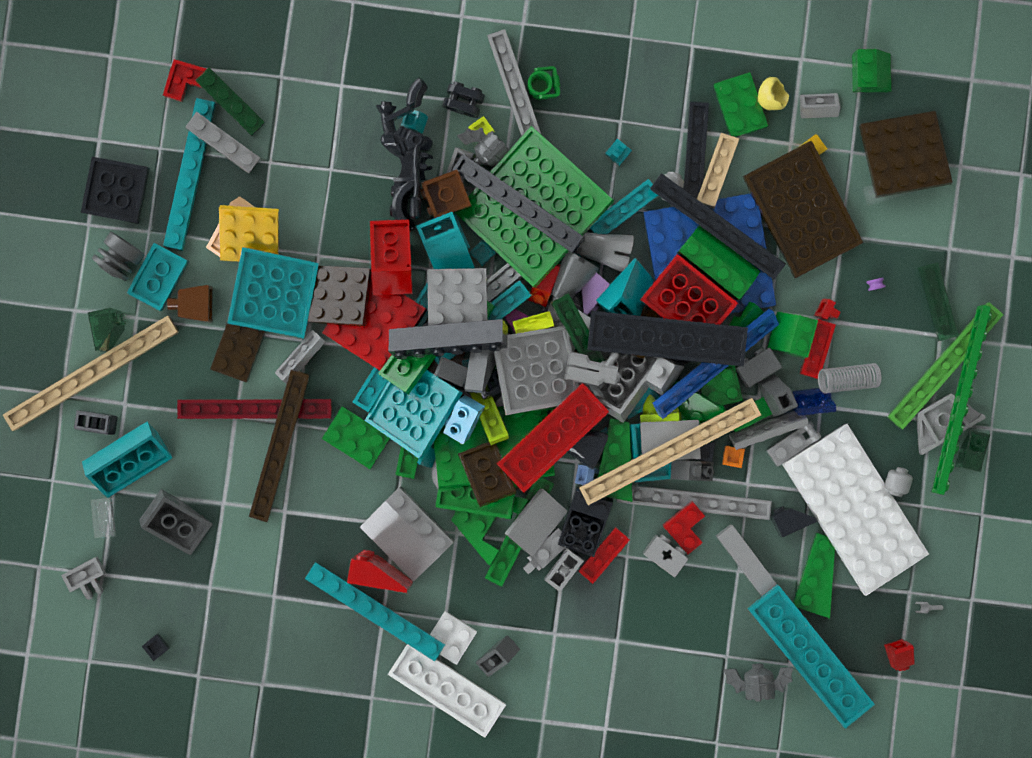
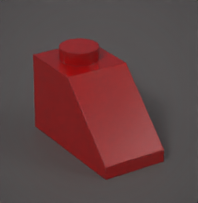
[528,264,560,307]
[884,639,915,671]

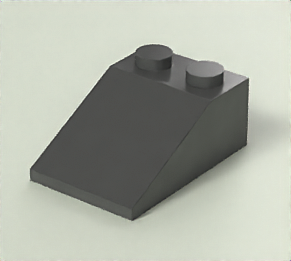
[139,489,212,555]

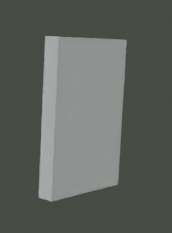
[640,420,701,460]
[505,488,568,557]

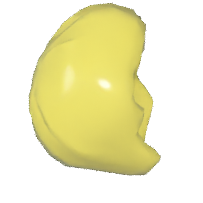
[758,77,789,110]

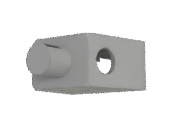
[645,357,685,395]

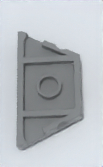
[916,394,986,455]

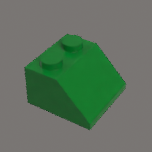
[852,49,891,92]
[767,312,818,359]

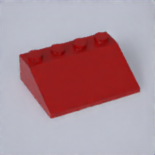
[640,253,738,325]
[347,550,413,593]

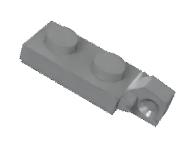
[523,528,566,574]

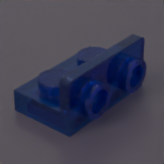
[792,387,836,416]

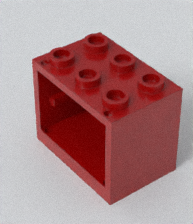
[370,220,412,295]

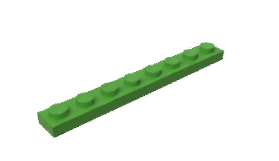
[887,302,1004,429]

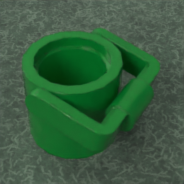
[528,66,561,100]

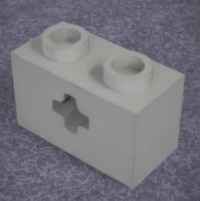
[642,534,688,577]
[544,548,583,592]

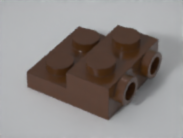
[420,169,471,218]

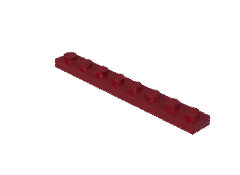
[177,399,332,419]

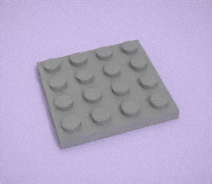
[494,326,578,415]

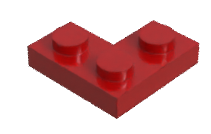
[163,59,206,102]
[663,501,705,555]

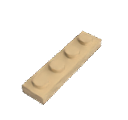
[697,133,739,209]

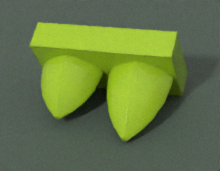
[640,395,682,423]

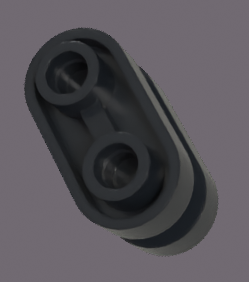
[442,81,485,118]

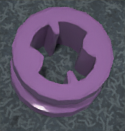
[867,278,886,291]

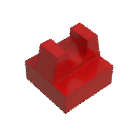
[814,299,841,320]

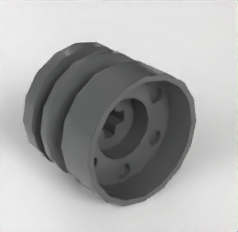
[92,231,145,281]

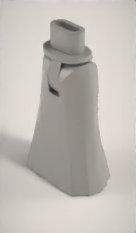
[575,233,634,272]

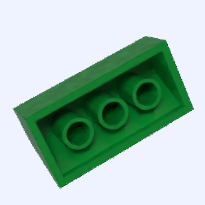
[677,225,760,301]

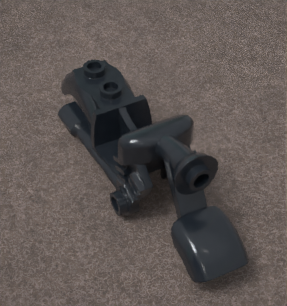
[376,77,433,233]

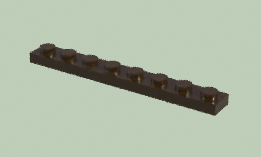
[249,369,310,522]

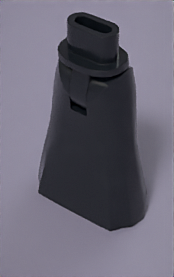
[567,430,608,470]

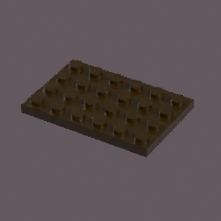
[742,140,863,278]

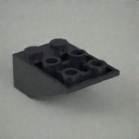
[558,486,613,557]

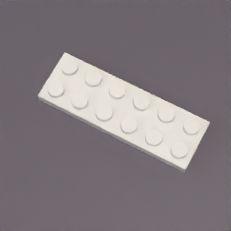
[388,644,506,738]

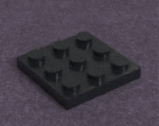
[81,157,150,224]

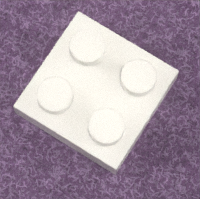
[430,611,477,665]

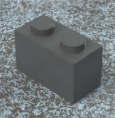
[735,347,782,388]

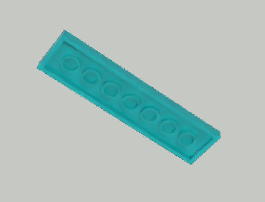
[747,584,875,729]

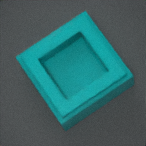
[469,240,496,267]

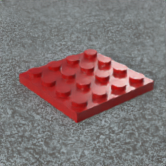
[322,274,427,370]

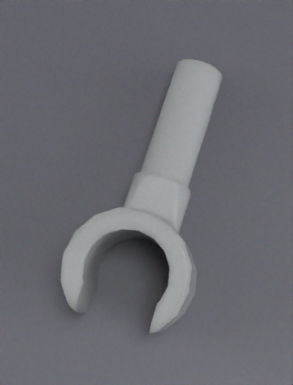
[915,602,943,614]

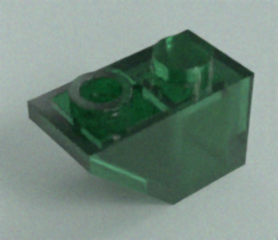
[955,430,990,472]

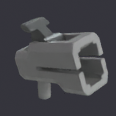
[564,352,621,398]

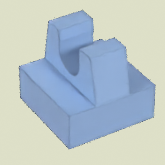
[575,464,599,485]

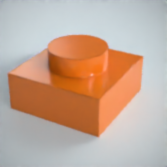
[722,446,745,468]

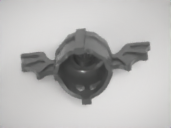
[457,128,509,168]
[723,663,794,701]

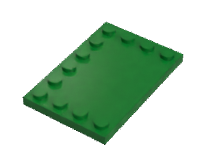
[434,406,555,489]

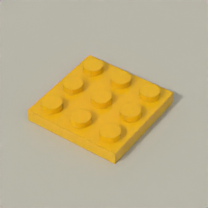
[219,205,279,262]

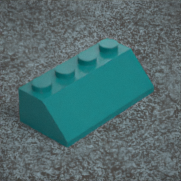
[82,421,173,498]

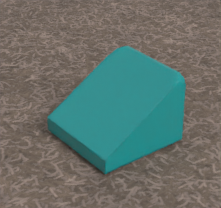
[401,110,428,134]
[417,447,436,468]

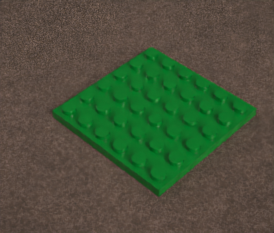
[455,126,614,288]

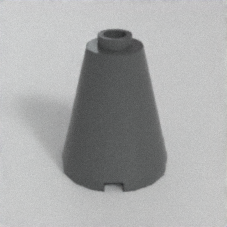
[551,251,599,300]

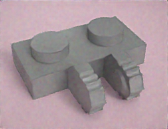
[61,556,106,600]

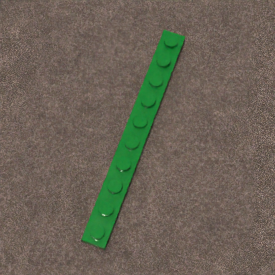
[931,305,992,495]

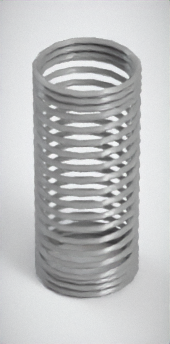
[818,363,882,394]

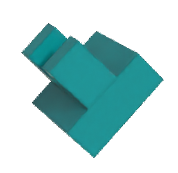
[605,138,632,166]

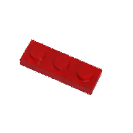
[800,319,836,379]
[578,527,630,584]

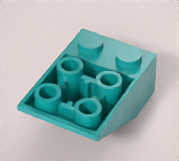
[416,212,475,269]
[596,258,654,316]

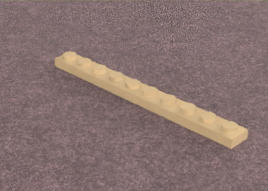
[3,316,179,431]
[579,398,761,505]

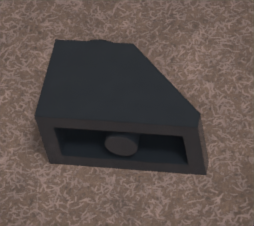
[770,506,818,538]

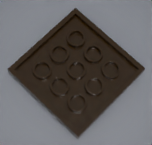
[859,111,953,198]

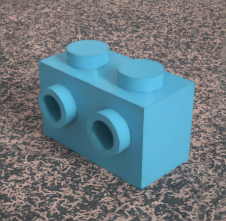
[443,395,485,444]

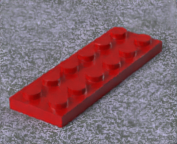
[496,383,609,493]

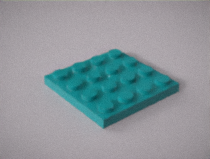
[227,247,319,338]
[365,370,463,460]

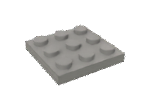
[427,268,488,326]

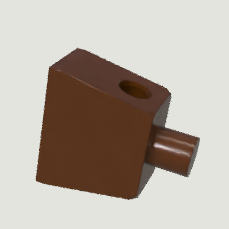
[167,285,213,323]

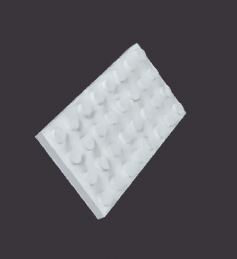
[782,424,929,596]

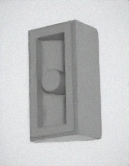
[799,93,841,118]

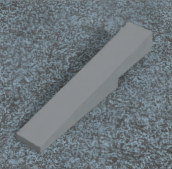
[716,524,777,597]

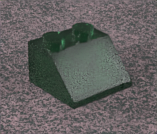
[87,308,126,353]

